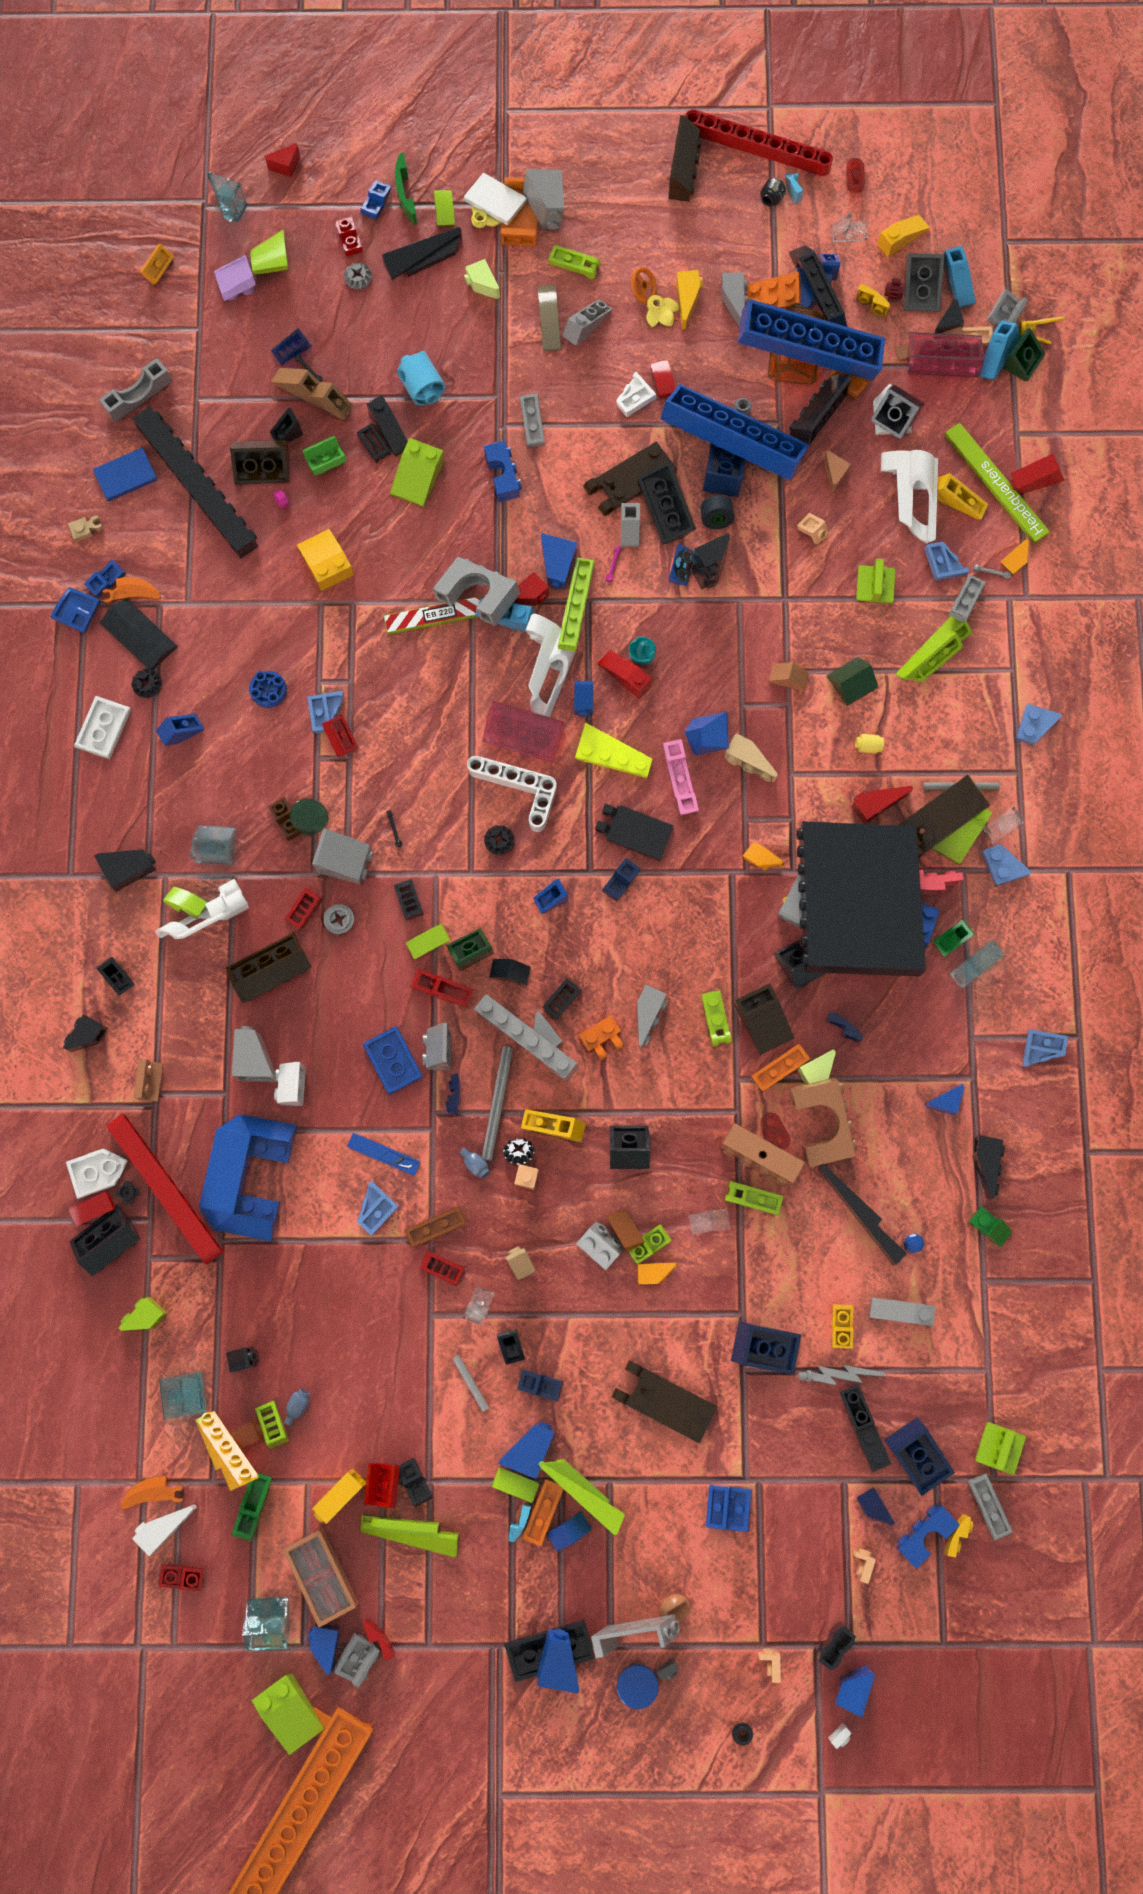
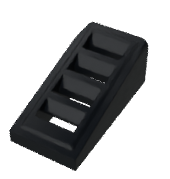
[394,879,424,921]
[542,978,582,1020]

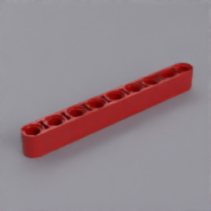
[685,109,833,176]
[106,1113,223,1265]

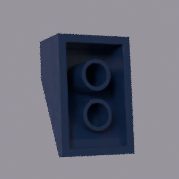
[703,443,745,497]
[731,1321,801,1375]
[884,1417,955,1496]

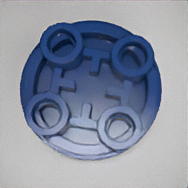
[249,671,287,708]
[617,1663,659,1709]

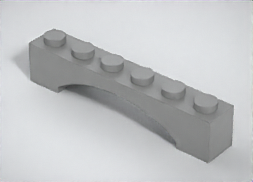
[474,994,579,1083]

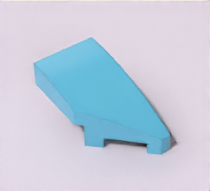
[785,172,803,204]
[508,1504,531,1542]

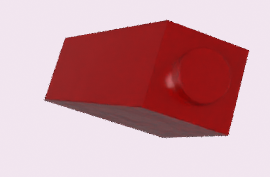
[1010,453,1065,495]

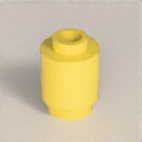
[855,734,884,754]

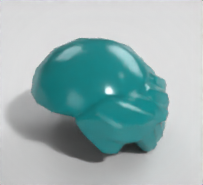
[628,636,657,665]

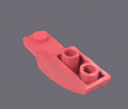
[919,870,963,895]

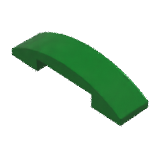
[395,152,417,225]

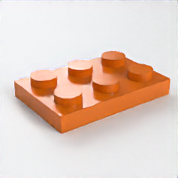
[747,271,801,310]

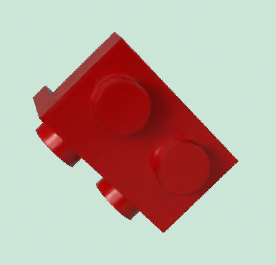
[364,1463,400,1508]

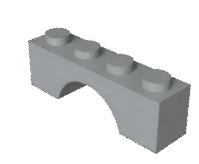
[99,358,173,423]

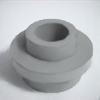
[734,398,752,415]

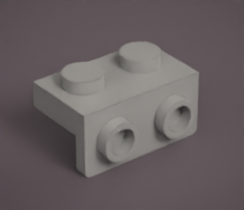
[987,289,1028,328]
[576,1221,625,1270]
[333,1632,380,1688]

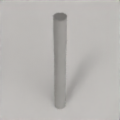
[923,782,1000,790]

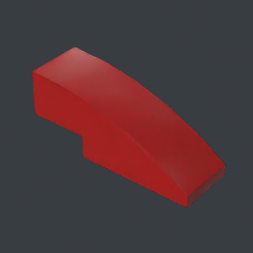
[410,969,474,1008]

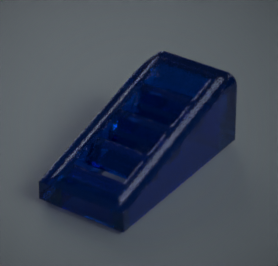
[271,328,312,365]

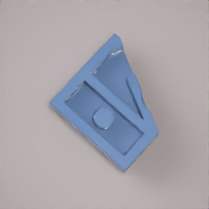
[307,691,344,734]
[982,844,1031,887]

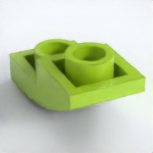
[434,190,455,227]
[163,887,208,920]
[406,923,451,960]
[629,1224,672,1264]
[491,1467,540,1503]

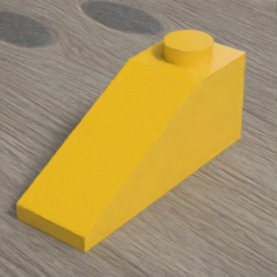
[877,215,930,257]
[676,270,703,330]
[937,473,988,520]
[521,1109,586,1142]

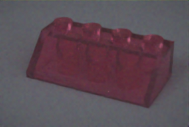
[907,332,984,377]
[482,700,565,763]

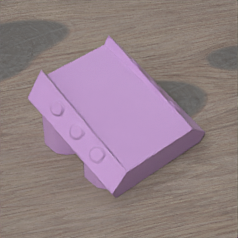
[214,255,256,301]

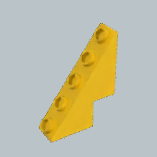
[195,1411,259,1491]

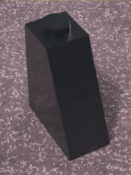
[94,849,156,892]

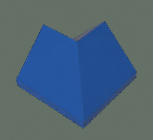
[685,712,729,755]
[835,1665,875,1717]

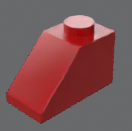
[513,572,549,606]

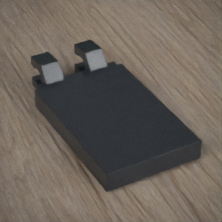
[595,804,674,861]

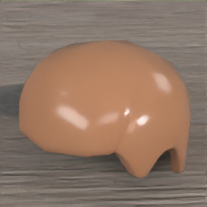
[659,1594,690,1622]

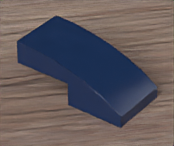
[602,858,641,902]
[825,1011,863,1043]
[517,1370,564,1401]

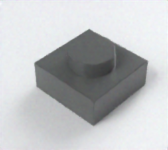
[656,1658,679,1680]

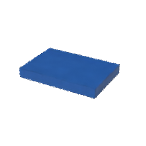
[93,447,158,502]
[363,1026,423,1095]

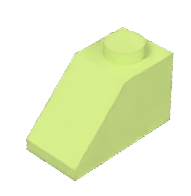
[464,259,500,299]
[798,1049,836,1084]

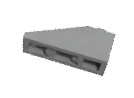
[869,1297,935,1326]

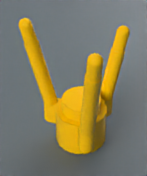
[1019,317,1065,345]

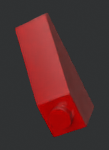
[598,650,652,699]
[851,786,913,824]

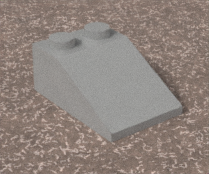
[423,1023,452,1070]

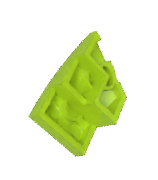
[251,230,289,275]

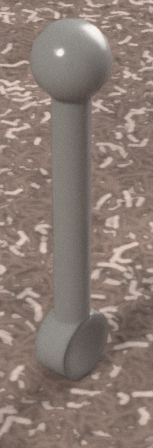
[973,564,1011,579]

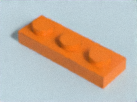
[751,1044,810,1092]
[522,1479,563,1546]

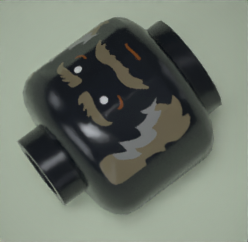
[760,178,786,206]

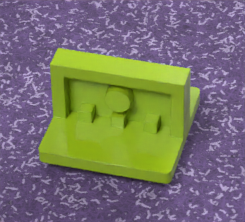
[856,559,895,604]
[975,1422,1026,1475]

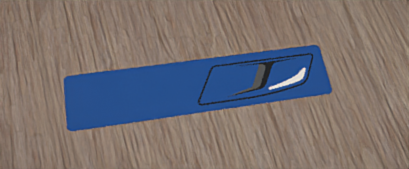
[347,1133,420,1175]

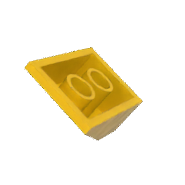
[297,529,354,591]

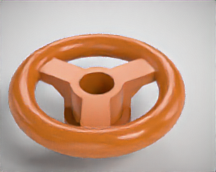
[630,267,657,304]

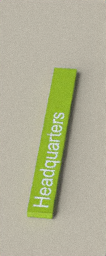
[944,423,1050,544]

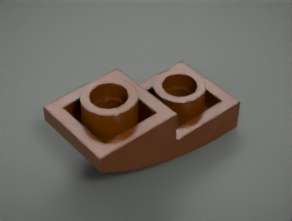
[268,798,304,841]

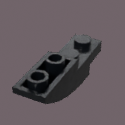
[840,1385,891,1472]

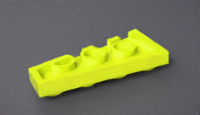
[575,723,652,778]

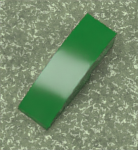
[232,1473,272,1543]

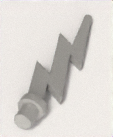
[798,1365,886,1386]

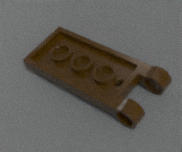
[583,441,677,516]
[898,775,991,858]
[611,1360,717,1444]

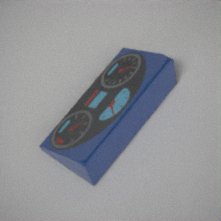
[669,544,695,586]

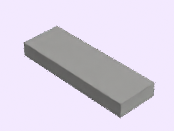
[520,394,545,448]
[949,574,986,623]
[967,1473,1013,1541]

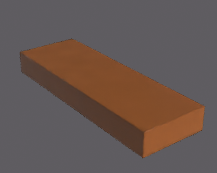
[405,1206,467,1248]

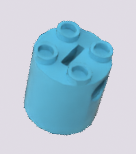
[397,351,445,406]

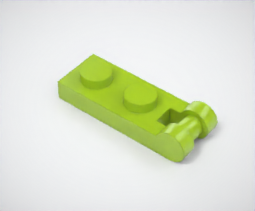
[548,245,601,279]
[701,990,732,1047]
[725,1181,783,1216]

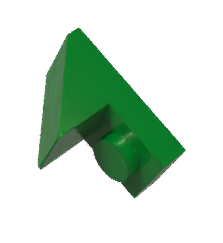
[933,919,975,957]
[968,1206,1012,1247]

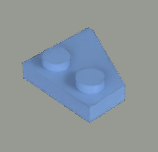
[924,542,970,581]
[1015,704,1062,745]
[1022,1029,1068,1067]
[357,1181,399,1236]

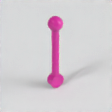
[606,546,621,582]

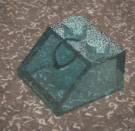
[207,172,247,223]
[159,1372,206,1420]

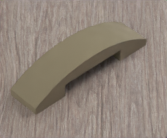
[538,284,561,352]

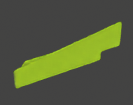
[896,616,972,682]
[538,1459,625,1536]
[360,1515,459,1557]

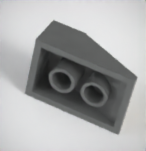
[904,253,944,311]

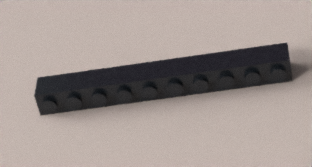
[132,406,258,559]

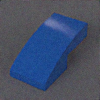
[360,180,391,220]
[84,560,127,597]

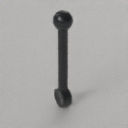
[295,355,323,382]
[386,810,402,847]

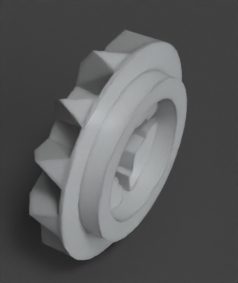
[344,262,372,289]
[324,904,355,935]

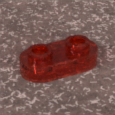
[846,158,865,193]
[760,1112,790,1150]

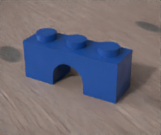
[484,440,522,502]
[896,1504,960,1569]

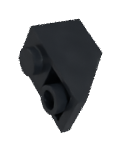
[63,1014,108,1052]
[226,1347,259,1373]

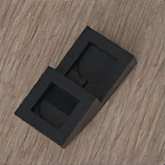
[399,1458,433,1507]

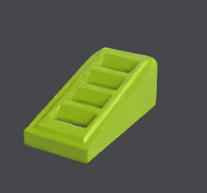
[255,1401,289,1449]

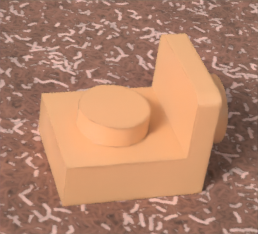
[797,513,829,545]
[853,1548,876,1584]
[758,1648,781,1683]

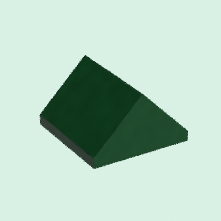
[1003,328,1045,381]
[827,657,879,706]
[446,928,494,971]

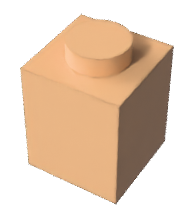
[514,1164,539,1190]

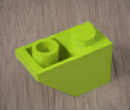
[119,1297,168,1331]

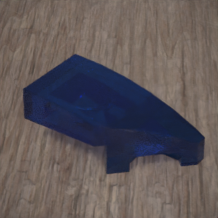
[856,1487,895,1526]

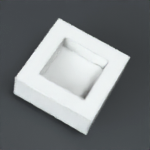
[828,1723,852,1749]

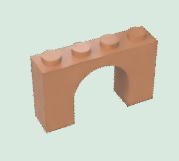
[789,1077,857,1167]

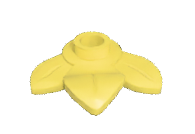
[471,206,502,228]
[646,295,680,328]

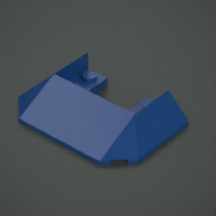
[199,1114,297,1241]

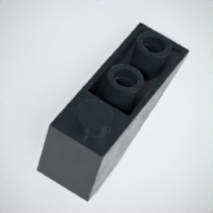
[972,1135,1005,1199]

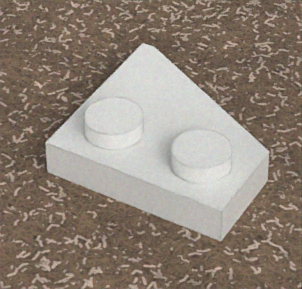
[616,372,656,417]

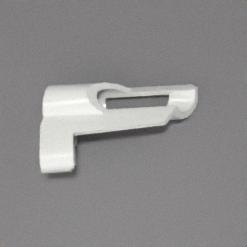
[881,450,938,544]
[525,614,579,721]
[155,879,249,939]

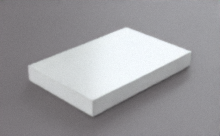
[464,173,527,226]
[74,696,131,760]

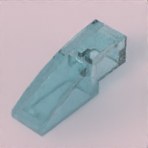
[950,940,1005,989]

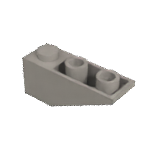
[721,272,748,328]
[562,299,612,346]
[637,985,668,1049]

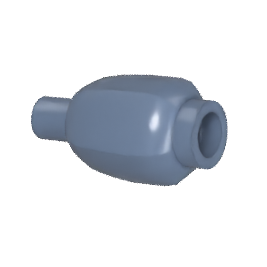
[460,1147,490,1179]
[284,1388,310,1426]

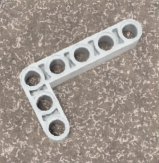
[467,756,557,832]

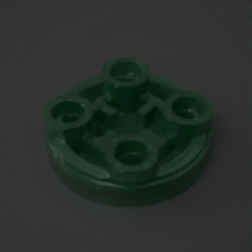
[289,799,328,836]

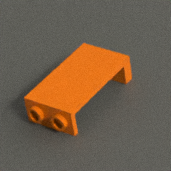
[500,177,538,246]

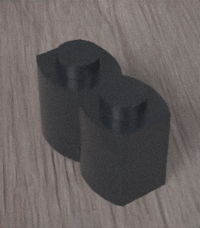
[816,1622,856,1671]

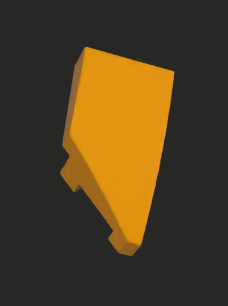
[1001,539,1029,576]
[743,841,784,871]
[638,1263,678,1285]

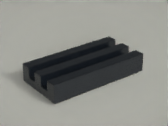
[357,424,391,463]

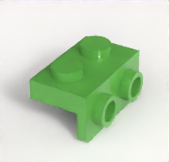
[302,436,347,476]

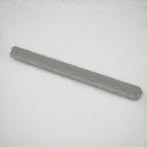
[482,1046,513,1161]

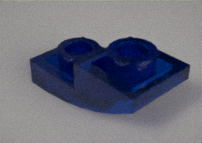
[445,1073,461,1117]

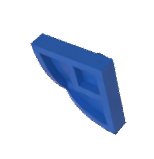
[50,587,101,634]

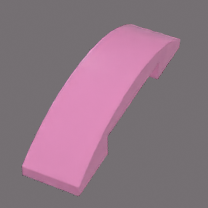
[663,739,699,816]

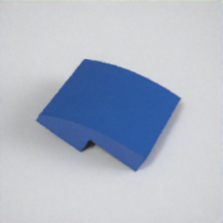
[706,1485,752,1532]

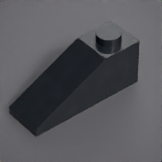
[366,395,408,457]

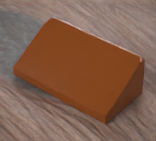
[607,1209,645,1252]

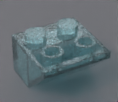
[190,825,237,865]
[242,1597,290,1651]

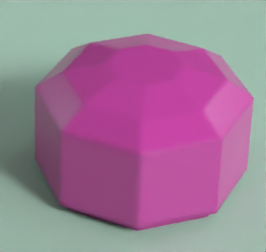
[273,489,290,509]

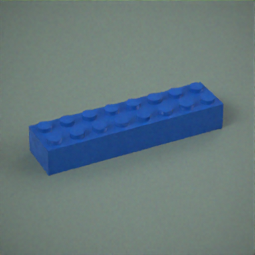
[737,299,885,381]
[660,384,809,481]

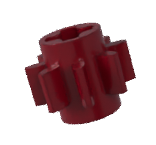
[884,278,905,303]

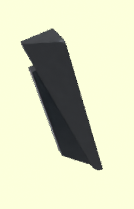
[382,227,462,280]

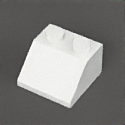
[274,1062,306,1106]

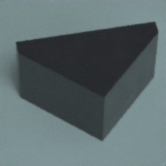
[934,299,964,335]
[270,408,303,443]
[96,957,135,995]
[489,959,531,986]
[497,1329,525,1365]

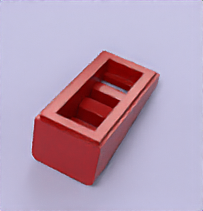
[285,887,323,930]
[419,1251,465,1286]

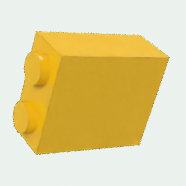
[312,1469,366,1524]

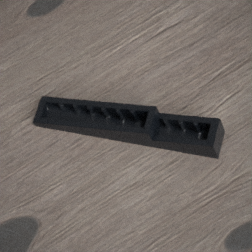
[818,1164,907,1265]

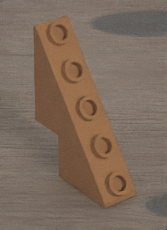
[271,368,353,420]

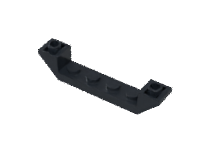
[789,245,847,327]

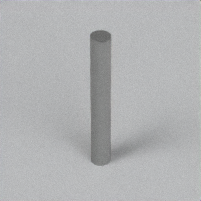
[452,1355,489,1412]

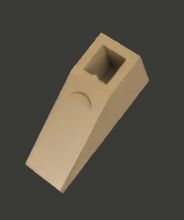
[724,733,778,783]
[506,1246,536,1280]

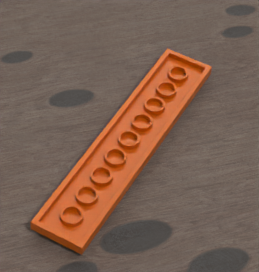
[228,1707,373,1894]

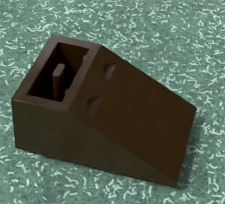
[734,983,794,1055]

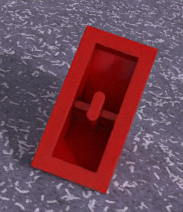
[264,143,300,177]

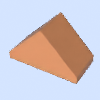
[824,451,851,493]
[769,662,809,691]

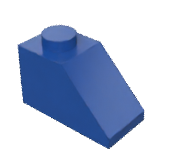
[574,681,594,718]
[156,714,204,746]
[308,1623,341,1674]

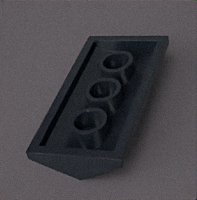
[637,461,696,545]
[100,598,178,670]
[504,1620,595,1682]

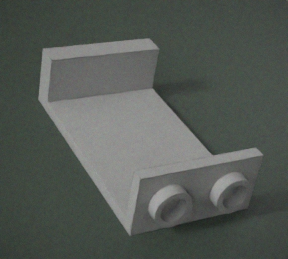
[591,1615,680,1658]

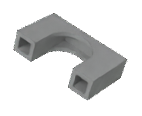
[433,557,520,626]

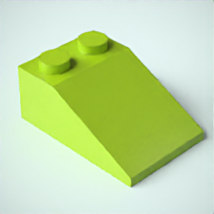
[390,438,445,507]
[932,809,992,865]
[251,1673,325,1755]

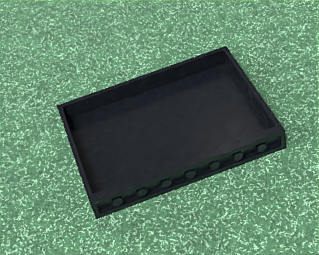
[796,821,926,977]

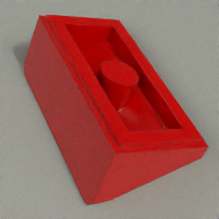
[322,714,358,757]

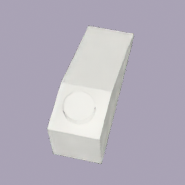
[132,1504,197,1556]

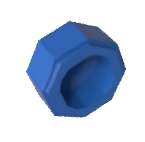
[903,1233,924,1253]

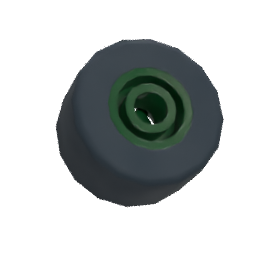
[700,495,734,529]

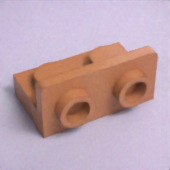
[133,1059,163,1102]

